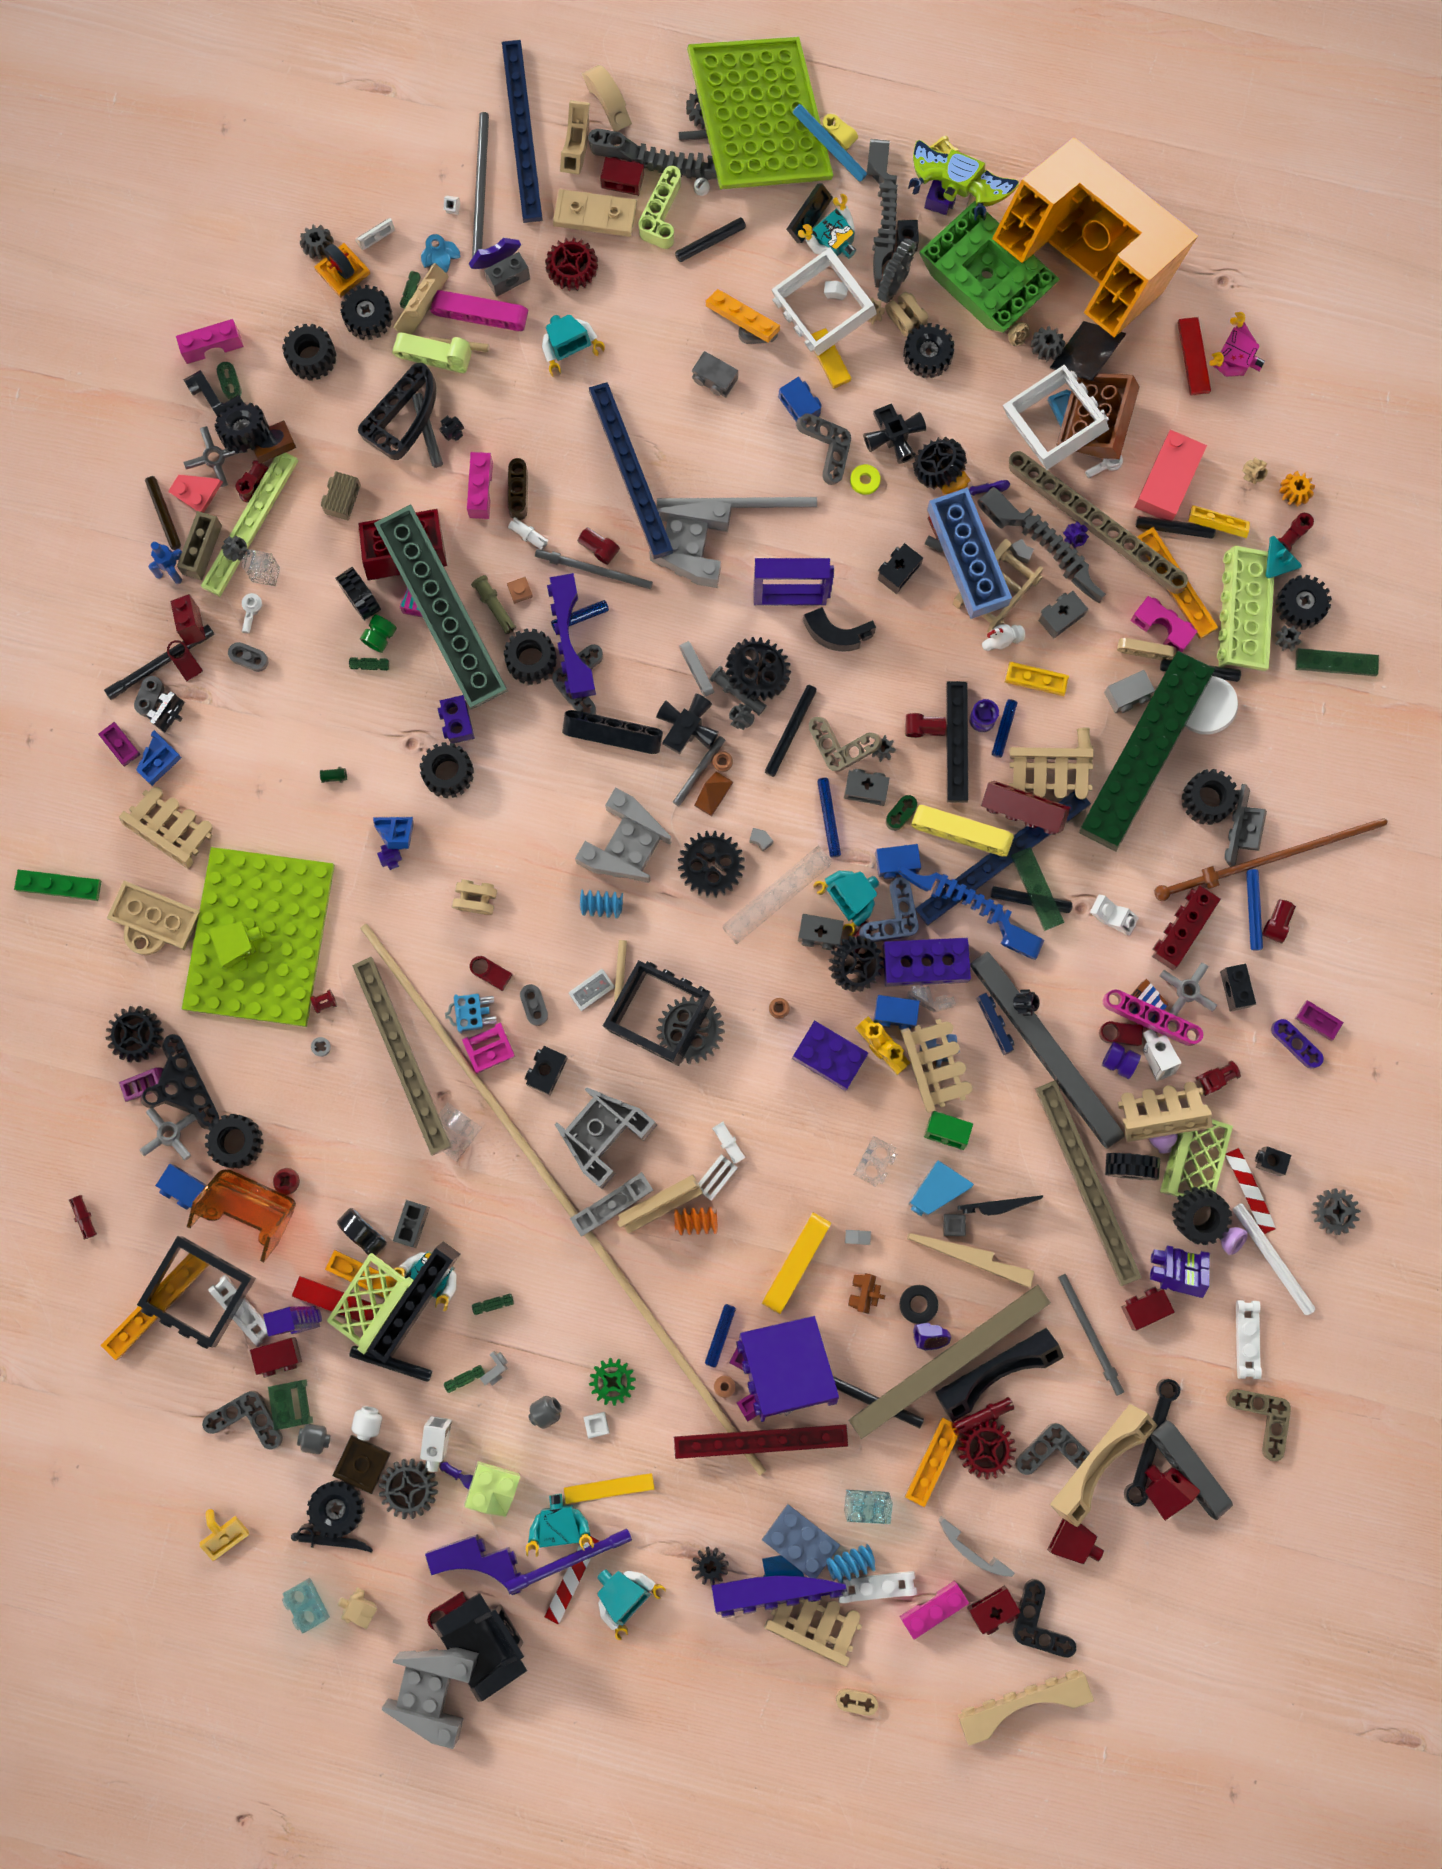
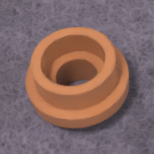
[712,751,733,772]
[769,998,790,1019]
[714,1376,735,1398]

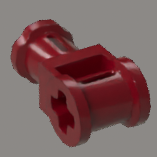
[235,460,268,502]
[1278,512,1314,552]
[1195,1060,1241,1096]

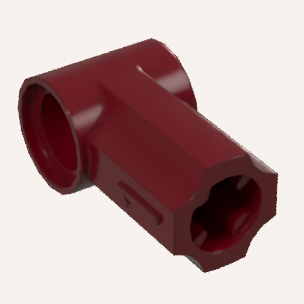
[577,527,620,565]
[905,713,946,738]
[1262,899,1296,944]

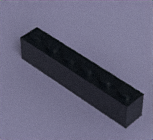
[367,1241,460,1363]

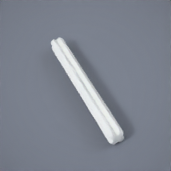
[1233,1204,1315,1315]

